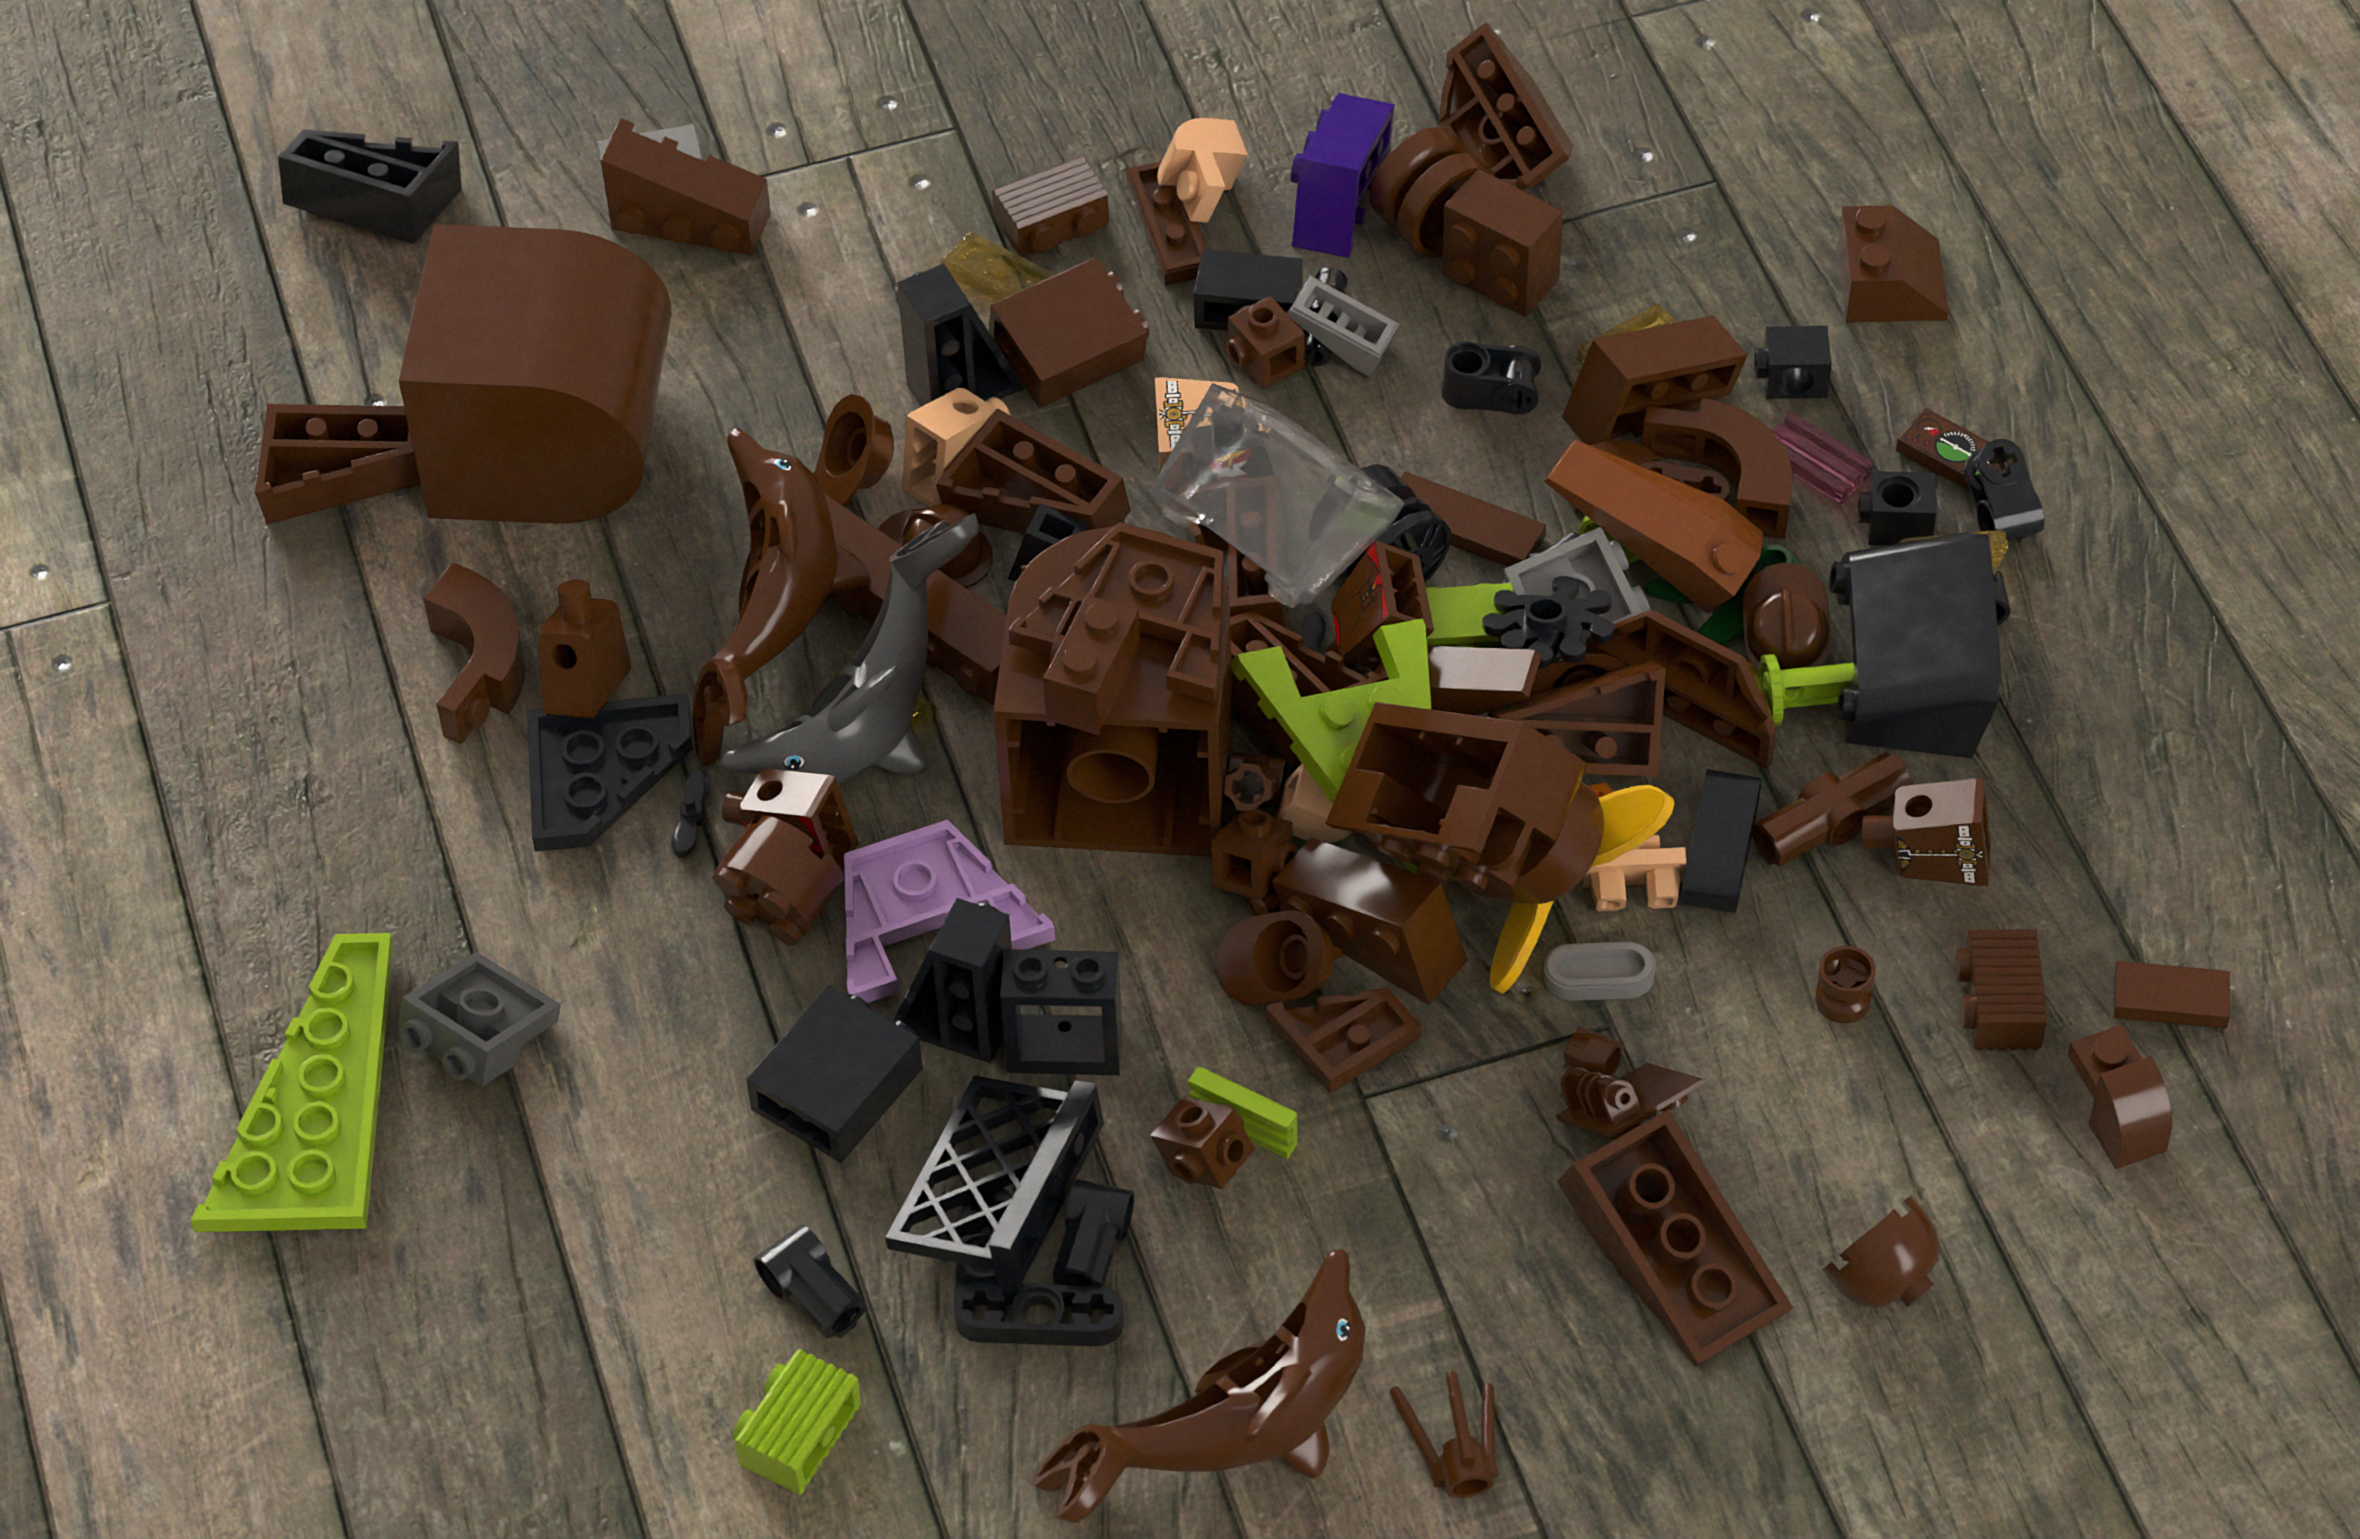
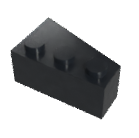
[278,129,462,244]
[897,263,1025,407]

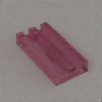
[1772,412,1874,504]

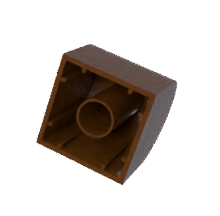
[399,224,672,524]
[993,527,1233,857]

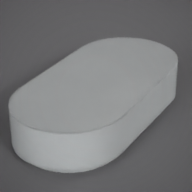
[1543,942,1656,1001]

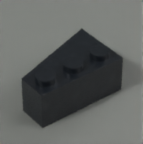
[893,898,1012,1064]

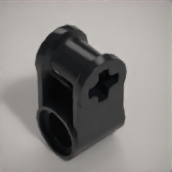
[1441,341,1541,415]
[1964,439,2045,546]

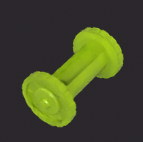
[1759,654,1854,726]

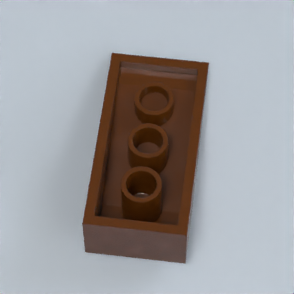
[1557,1109,1793,1367]

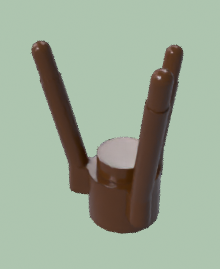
[1390,1370,1499,1498]

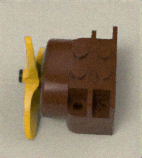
[1325,702,1674,994]

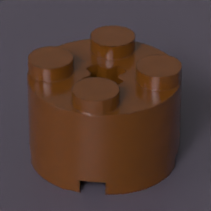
[712,816,843,945]

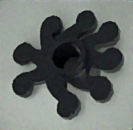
[1482,576,1615,668]

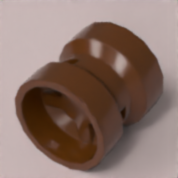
[1815,945,1876,1024]

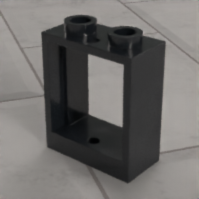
[1000,949,1122,1076]

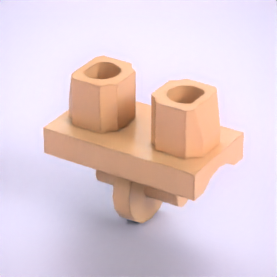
[1582,835,1686,911]

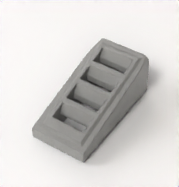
[1288,276,1400,378]

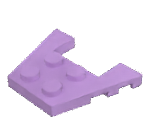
[844,819,1055,1003]

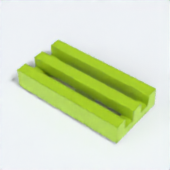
[1188,1066,1297,1159]

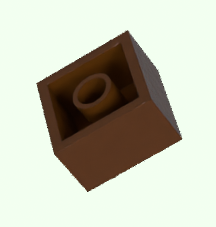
[1442,169,1563,317]

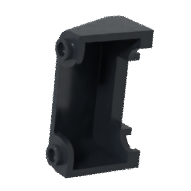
[1829,532,2001,758]

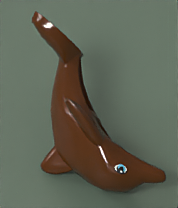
[693,429,871,767]
[1030,1249,1366,1523]

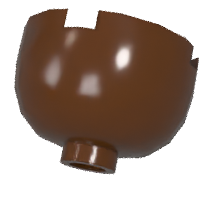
[1822,1195,1941,1307]

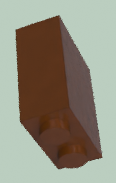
[988,257,1150,408]

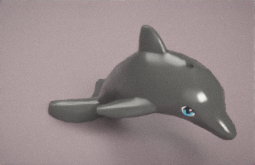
[721,513,979,785]

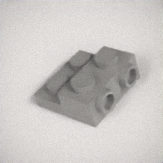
[1504,527,1650,663]

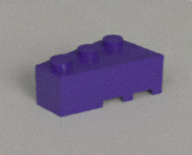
[1291,93,1395,258]

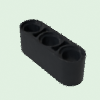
[1681,769,1762,913]

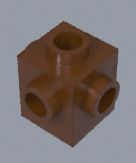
[1225,296,1305,389]
[1212,810,1297,900]
[1150,1096,1255,1189]

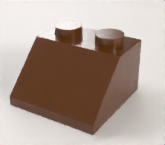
[1838,205,1948,322]

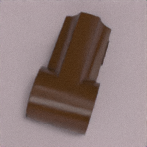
[1224,752,1288,811]

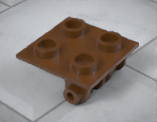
[1556,1063,1705,1138]

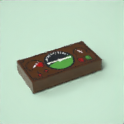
[1896,408,2013,491]

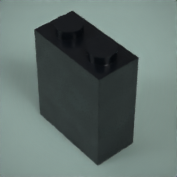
[746,985,923,1163]

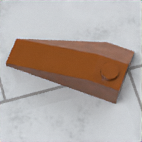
[1544,440,1763,613]

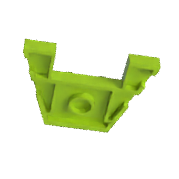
[1230,618,1431,803]

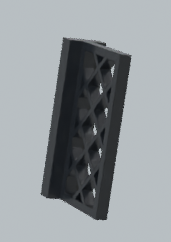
[885,1075,1104,1288]

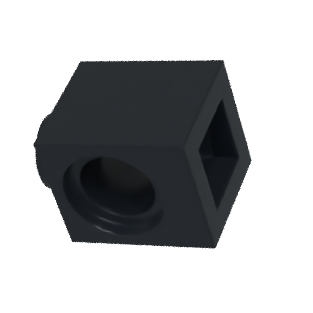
[1754,325,1832,399]
[1858,471,1936,545]

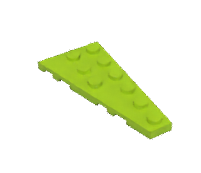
[190,933,394,1233]

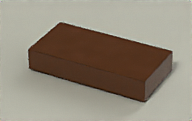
[2113,961,2230,1028]

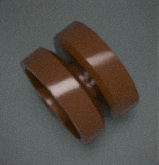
[1370,126,1497,258]

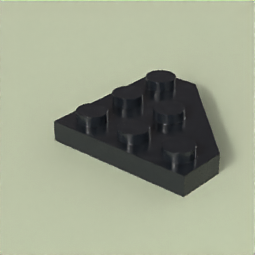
[527,694,693,852]

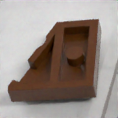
[1266,987,1421,1093]

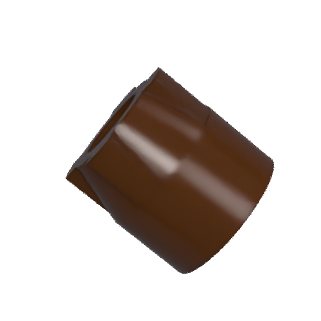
[1563,1026,1623,1077]

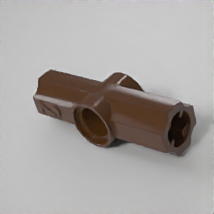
[1752,752,1914,867]

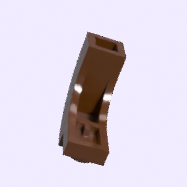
[1642,398,1793,539]
[423,562,525,744]

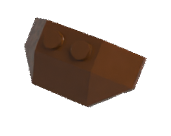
[1438,22,1573,190]
[1585,609,1776,769]

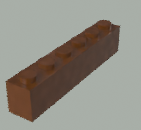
[824,494,1007,706]

